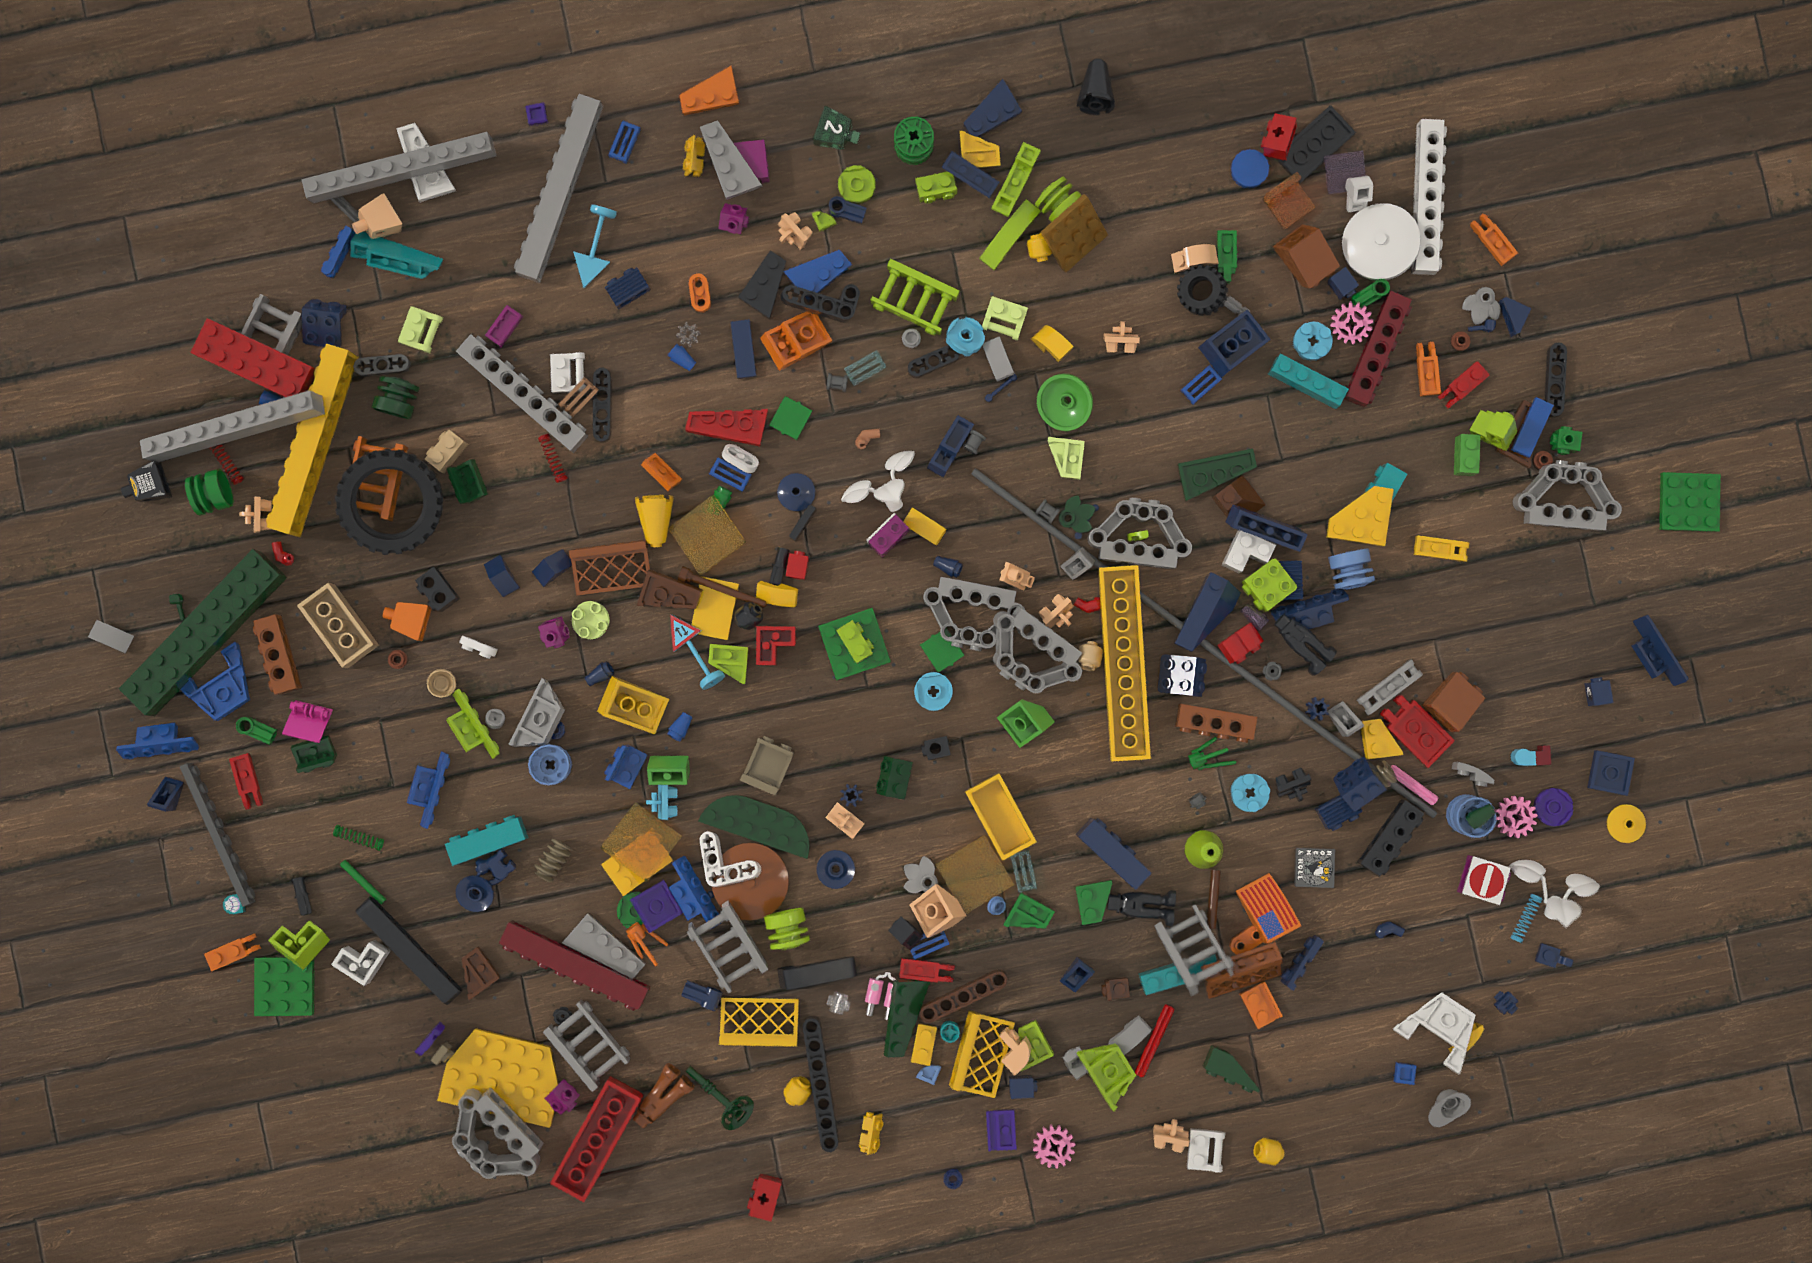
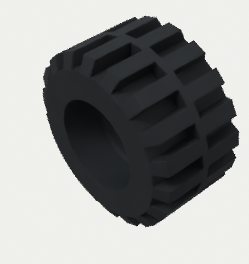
[1177,265,1228,316]

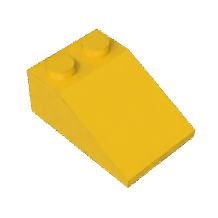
[597,676,669,734]
[601,829,673,896]

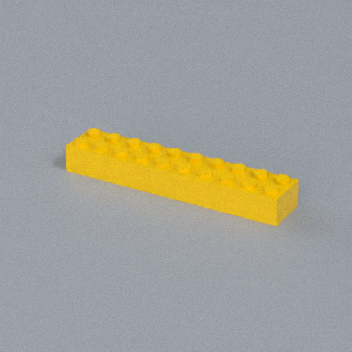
[266,344,359,537]
[1098,565,1151,761]

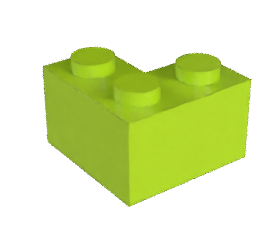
[1470,410,1517,451]
[268,921,330,970]

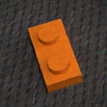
[641,453,682,491]

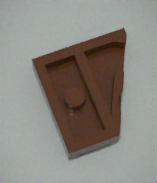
[461,946,501,1000]

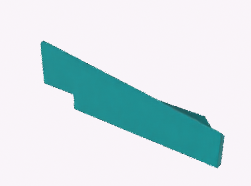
[351,232,443,279]

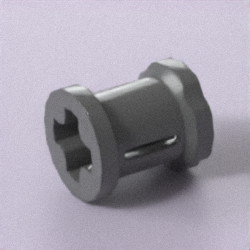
[827,373,848,392]
[962,430,986,455]
[1035,499,1060,524]

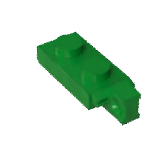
[1217,230,1237,284]

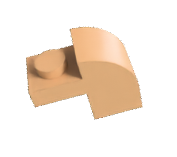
[1171,244,1218,273]
[1000,1027,1031,1075]

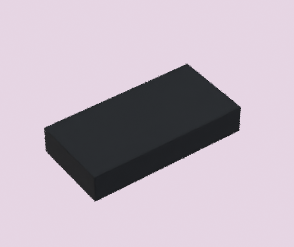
[789,505,817,542]

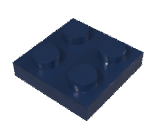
[1587,750,1635,796]

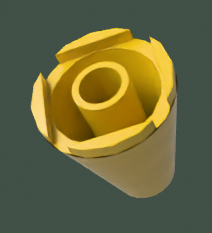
[635,495,674,547]

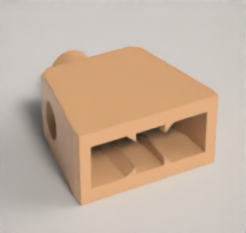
[352,193,402,239]

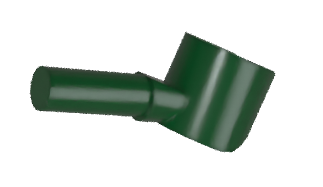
[169,594,185,620]

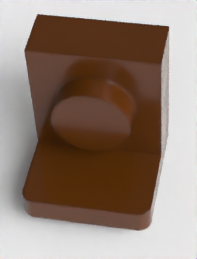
[1101,977,1130,1001]

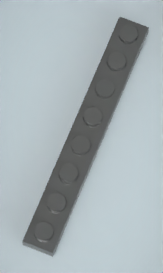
[179,763,256,907]

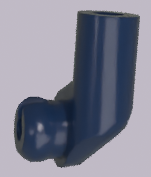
[1375,921,1405,939]

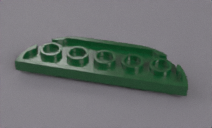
[698,795,810,859]

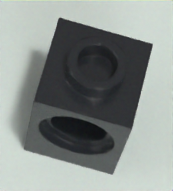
[921,736,951,760]
[888,916,923,951]

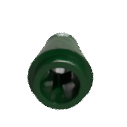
[1465,803,1497,830]

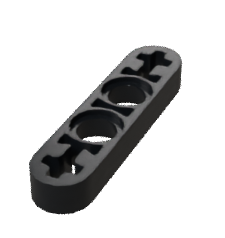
[1545,342,1567,418]
[593,368,612,443]

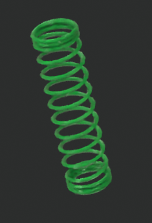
[333,825,384,851]

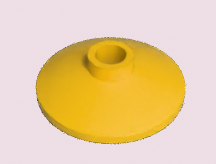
[1607,804,1646,843]

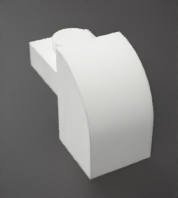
[1345,176,1373,212]

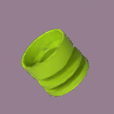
[1035,176,1082,222]
[764,908,810,950]

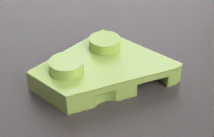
[1048,437,1085,480]

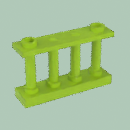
[871,259,959,336]

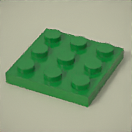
[1659,472,1721,532]
[818,608,891,680]
[254,957,314,1016]

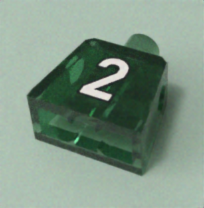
[813,106,861,150]

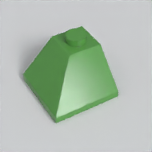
[997,699,1055,748]

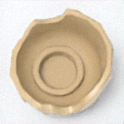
[427,669,457,698]

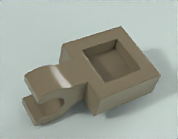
[431,1042,456,1065]

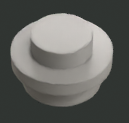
[902,329,921,348]

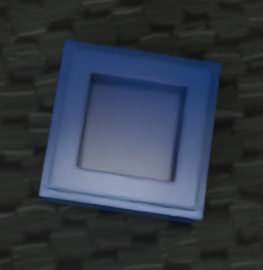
[1394,1062,1416,1085]

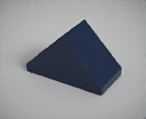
[1498,297,1531,337]
[532,549,572,587]
[484,555,520,597]
[147,777,184,812]
[1060,957,1095,992]

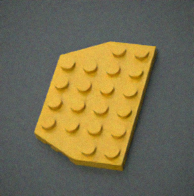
[437,1028,559,1128]

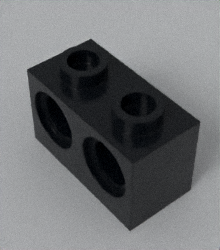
[415,567,460,612]

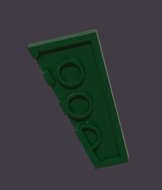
[1177,448,1257,501]
[884,979,930,1058]

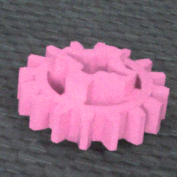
[1331,301,1373,344]
[1495,796,1537,838]
[1033,1124,1075,1168]

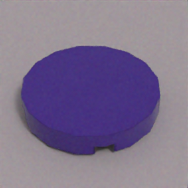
[1534,788,1574,826]
[414,1022,445,1056]

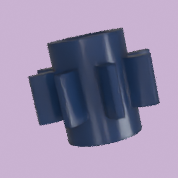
[1305,697,1330,721]
[840,784,863,807]
[1494,991,1518,1015]

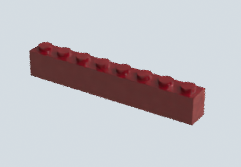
[499,920,651,1011]

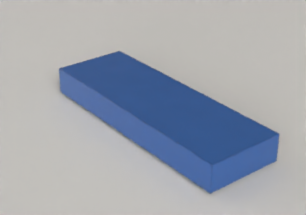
[1511,397,1554,458]

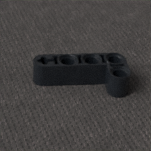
[780,284,860,322]
[777,956,857,990]

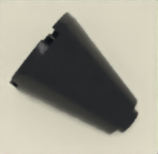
[1077,59,1115,115]

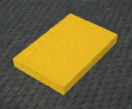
[691,576,739,640]

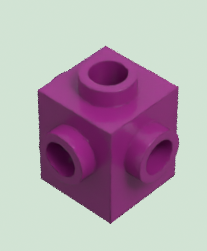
[719,203,749,234]
[538,616,570,648]
[544,1079,580,1115]

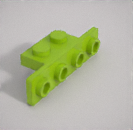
[446,689,499,759]

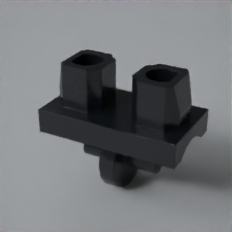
[1275,768,1312,802]

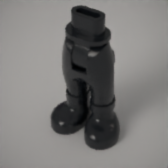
[1274,614,1337,676]
[1108,890,1176,927]

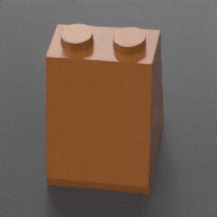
[1273,224,1340,289]
[1421,672,1485,732]

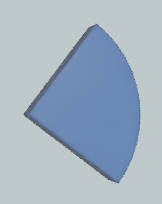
[916,1064,941,1085]

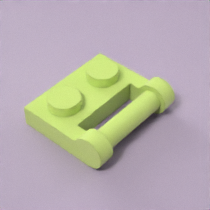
[982,296,1028,340]
[398,306,443,353]

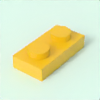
[911,1023,937,1066]

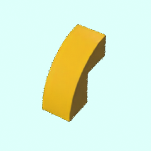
[1031,325,1074,362]

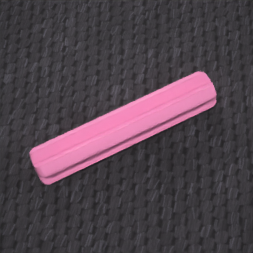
[1391,765,1438,805]

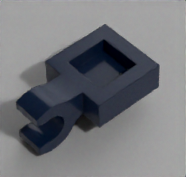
[1535,943,1574,968]

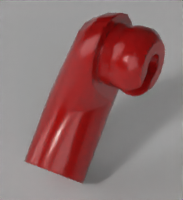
[272,541,294,566]

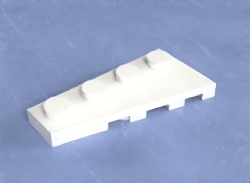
[397,123,456,202]

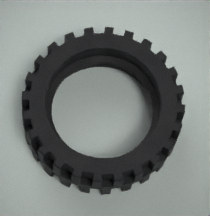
[335,449,444,555]

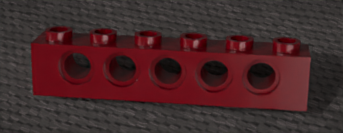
[1344,291,1412,407]

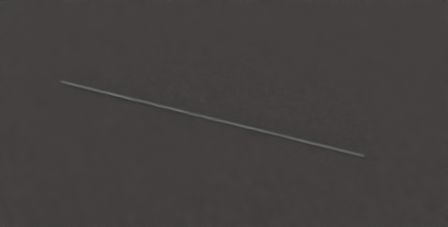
[971,468,1437,818]

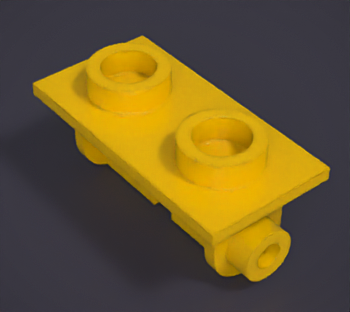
[683,135,705,177]
[859,1112,883,1155]

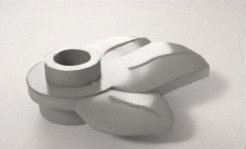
[1462,287,1500,325]
[904,856,938,893]

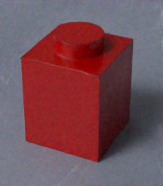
[785,551,809,580]

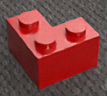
[756,626,796,666]

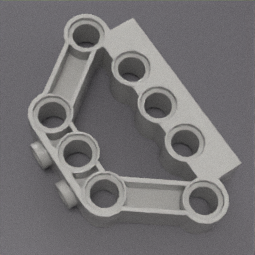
[1513,460,1622,530]
[1087,498,1192,569]
[923,577,1026,651]
[993,606,1082,693]
[452,1087,544,1179]

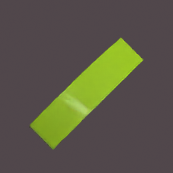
[991,142,1041,217]
[979,199,1041,270]

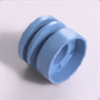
[1328,549,1376,590]
[528,744,572,785]
[1446,794,1497,838]

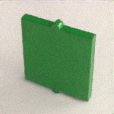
[769,396,813,440]
[920,628,965,673]

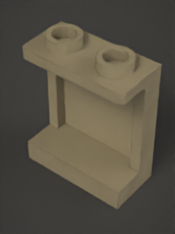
[740,736,794,796]

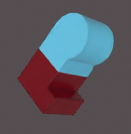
[1511,745,1551,766]

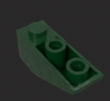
[1202,1045,1260,1093]

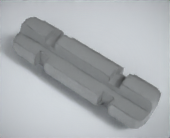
[1223,293,1250,316]

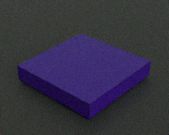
[630,880,683,933]

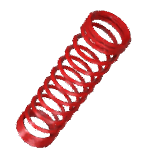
[538,434,568,483]
[210,444,244,485]

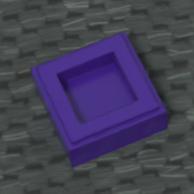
[525,103,548,126]

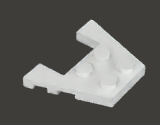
[1393,992,1476,1075]

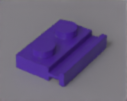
[986,1109,1017,1151]

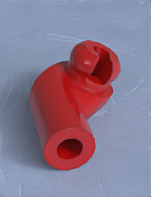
[1074,597,1101,613]

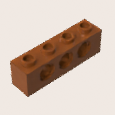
[253,614,302,695]
[1175,704,1257,743]

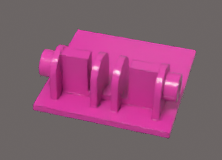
[282,700,333,743]

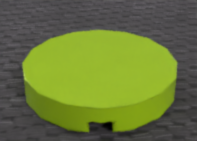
[838,165,875,204]

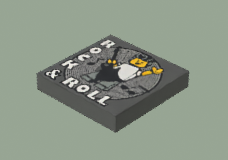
[1294,848,1335,888]

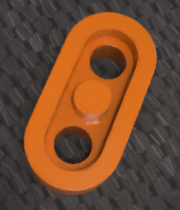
[689,273,711,313]
[1230,925,1263,955]

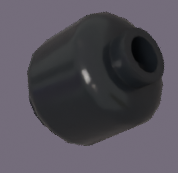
[735,601,763,630]

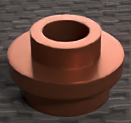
[1451,332,1470,351]
[1533,451,1553,470]
[388,650,408,669]

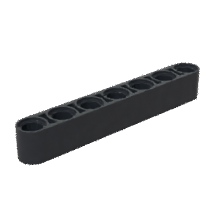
[355,896,462,1005]
[803,1016,839,1152]

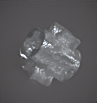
[676,322,700,347]
[826,991,851,1015]

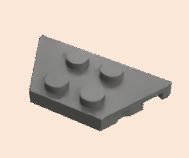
[509,678,565,747]

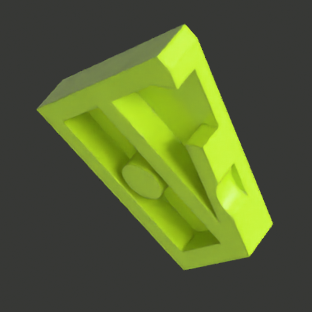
[708,644,749,684]
[1018,1020,1054,1072]

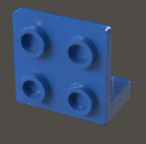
[604,744,648,789]

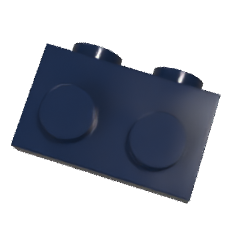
[302,299,347,348]
[1158,655,1207,697]
[1333,757,1387,812]

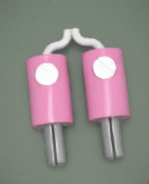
[865,972,896,1020]

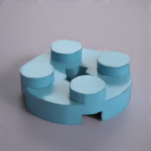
[946,317,985,356]
[1293,322,1332,361]
[914,672,953,711]
[1231,774,1270,812]

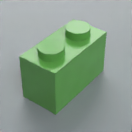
[1454,434,1481,476]
[647,756,690,785]

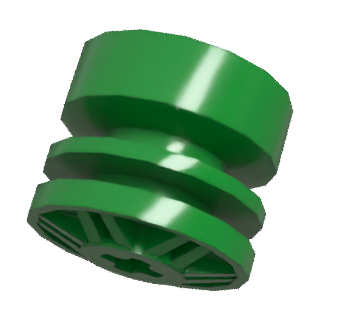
[894,117,934,165]
[185,468,234,516]

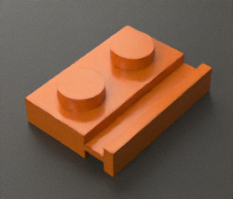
[1239,981,1283,1029]

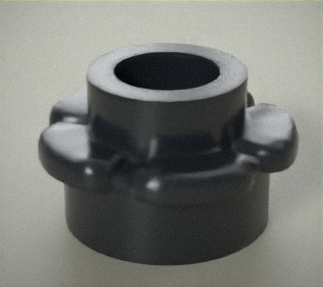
[553,1007,572,1025]

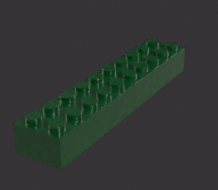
[119,549,287,717]

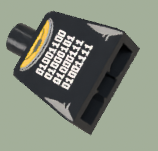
[121,461,173,502]

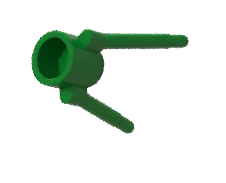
[1188,737,1236,771]

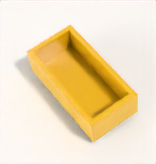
[965,773,1036,861]

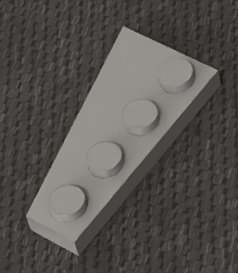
[700,120,762,200]
[562,913,646,979]

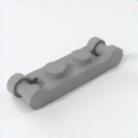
[1357,659,1423,715]

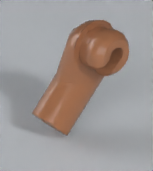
[855,428,880,449]

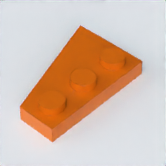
[679,66,739,115]

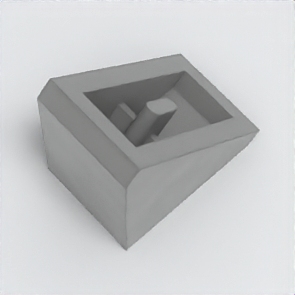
[1060,547,1095,580]
[1327,701,1364,737]

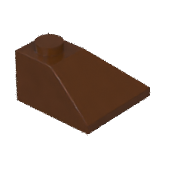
[1212,475,1266,517]

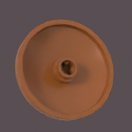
[712,843,789,920]

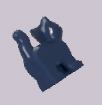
[475,849,516,886]

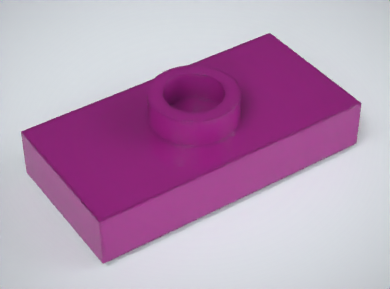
[485,305,523,347]

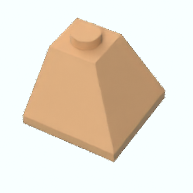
[910,884,966,938]

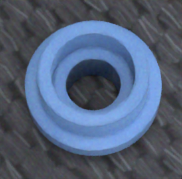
[987,896,1006,915]

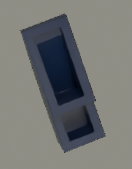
[927,415,974,478]

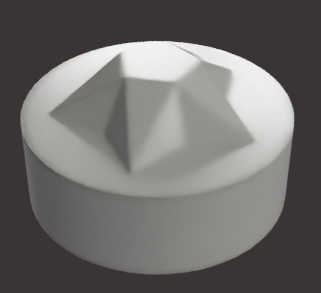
[485,709,505,729]

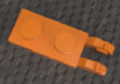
[1470,214,1518,266]
[1416,342,1441,396]
[204,934,261,972]

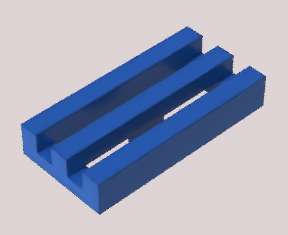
[608,120,641,164]
[1181,365,1222,404]
[709,457,752,492]
[911,931,949,960]

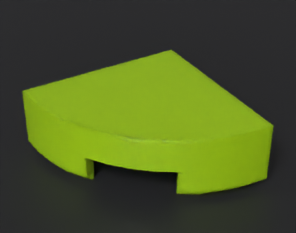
[812,212,837,232]
[1127,530,1149,542]

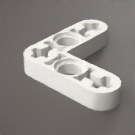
[700,832,761,887]

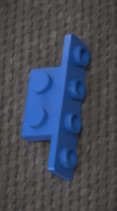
[116,723,199,759]
[407,751,450,829]
[668,856,722,929]

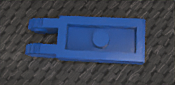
[321,225,356,278]

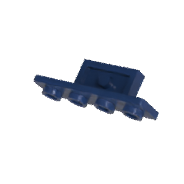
[1270,589,1349,629]
[1632,615,1689,686]

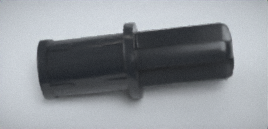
[769,547,790,586]
[291,876,312,916]

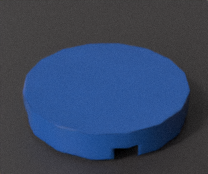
[1231,149,1269,188]

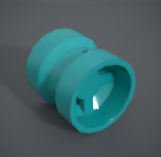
[940,1020,960,1043]

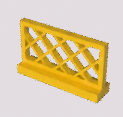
[719,998,799,1047]
[949,1010,1015,1098]

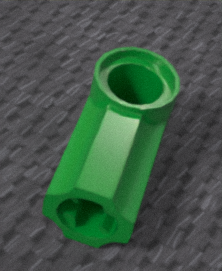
[1350,279,1390,308]
[236,717,278,745]

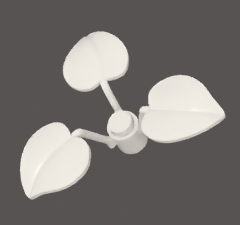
[841,451,915,512]
[1509,860,1600,927]

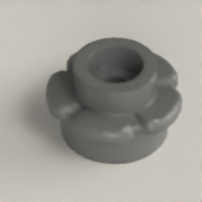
[1263,662,1282,681]
[1188,792,1207,809]

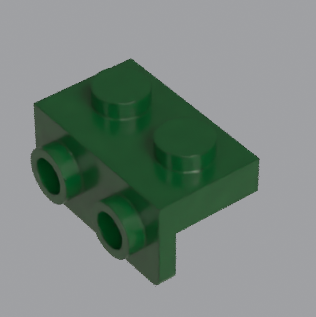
[447,459,488,504]
[291,735,337,773]
[876,756,913,800]

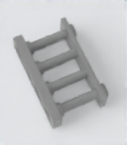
[241,294,302,355]
[687,900,768,993]
[1154,904,1234,996]
[543,999,630,1092]

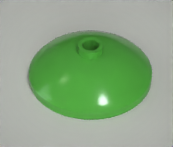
[1037,374,1093,431]

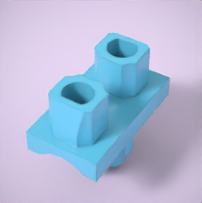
[646,785,677,820]

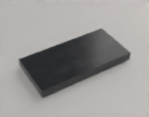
[1275,105,1356,184]

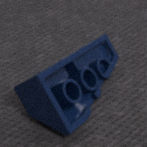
[1174,572,1241,652]

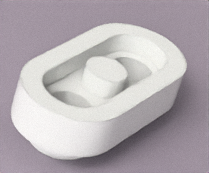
[722,444,759,473]
[459,635,498,659]

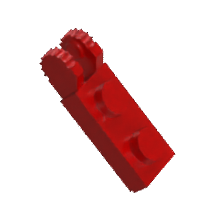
[1437,361,1490,409]
[229,753,263,810]
[899,958,955,982]

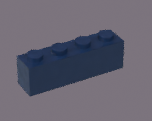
[1225,505,1308,552]

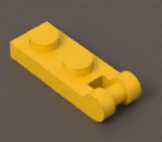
[1413,535,1469,562]

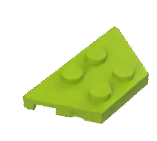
[1076,1044,1136,1112]

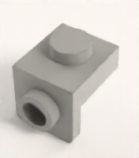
[1063,1046,1088,1080]

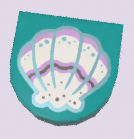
[223,894,246,914]

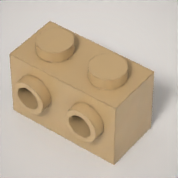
[425,430,469,474]

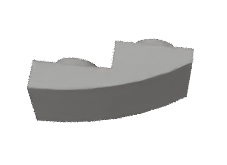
[982,337,1014,381]
[88,620,134,653]
[1452,762,1494,787]
[1109,1016,1152,1055]

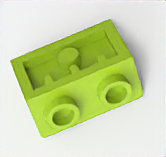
[915,172,957,203]

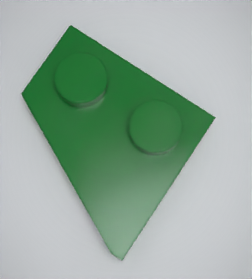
[1075,880,1112,925]
[1003,892,1055,929]

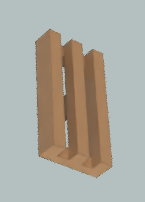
[558,377,599,417]

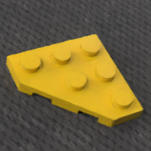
[1326,486,1394,547]

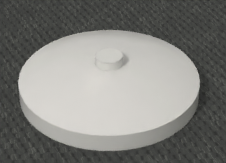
[1342,204,1421,281]

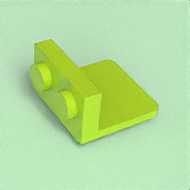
[1241,559,1297,612]

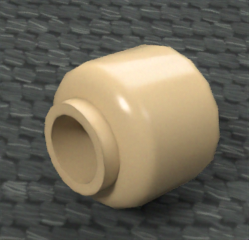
[1077,641,1103,671]

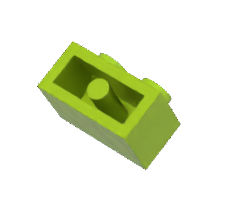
[836,620,874,664]

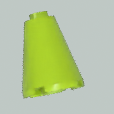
[1185,830,1223,869]

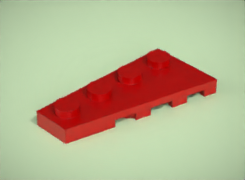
[685,409,768,447]

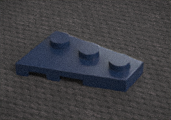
[963,79,1022,137]
[1280,935,1324,991]

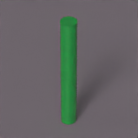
[340,860,387,905]

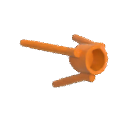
[626,922,669,966]

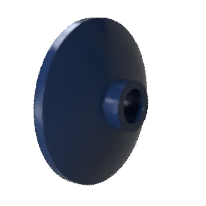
[777,473,815,511]
[816,850,855,889]
[456,875,494,912]

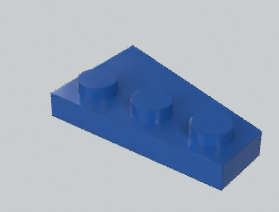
[784,250,852,302]

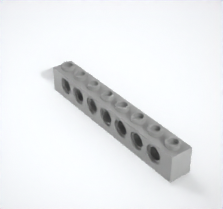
[456,334,588,453]

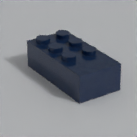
[1075,818,1151,890]

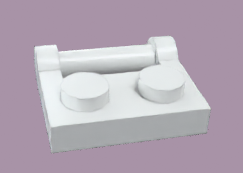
[550,352,586,393]
[1187,1128,1225,1172]

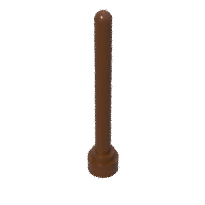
[678,566,767,608]

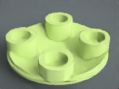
[572,601,610,639]

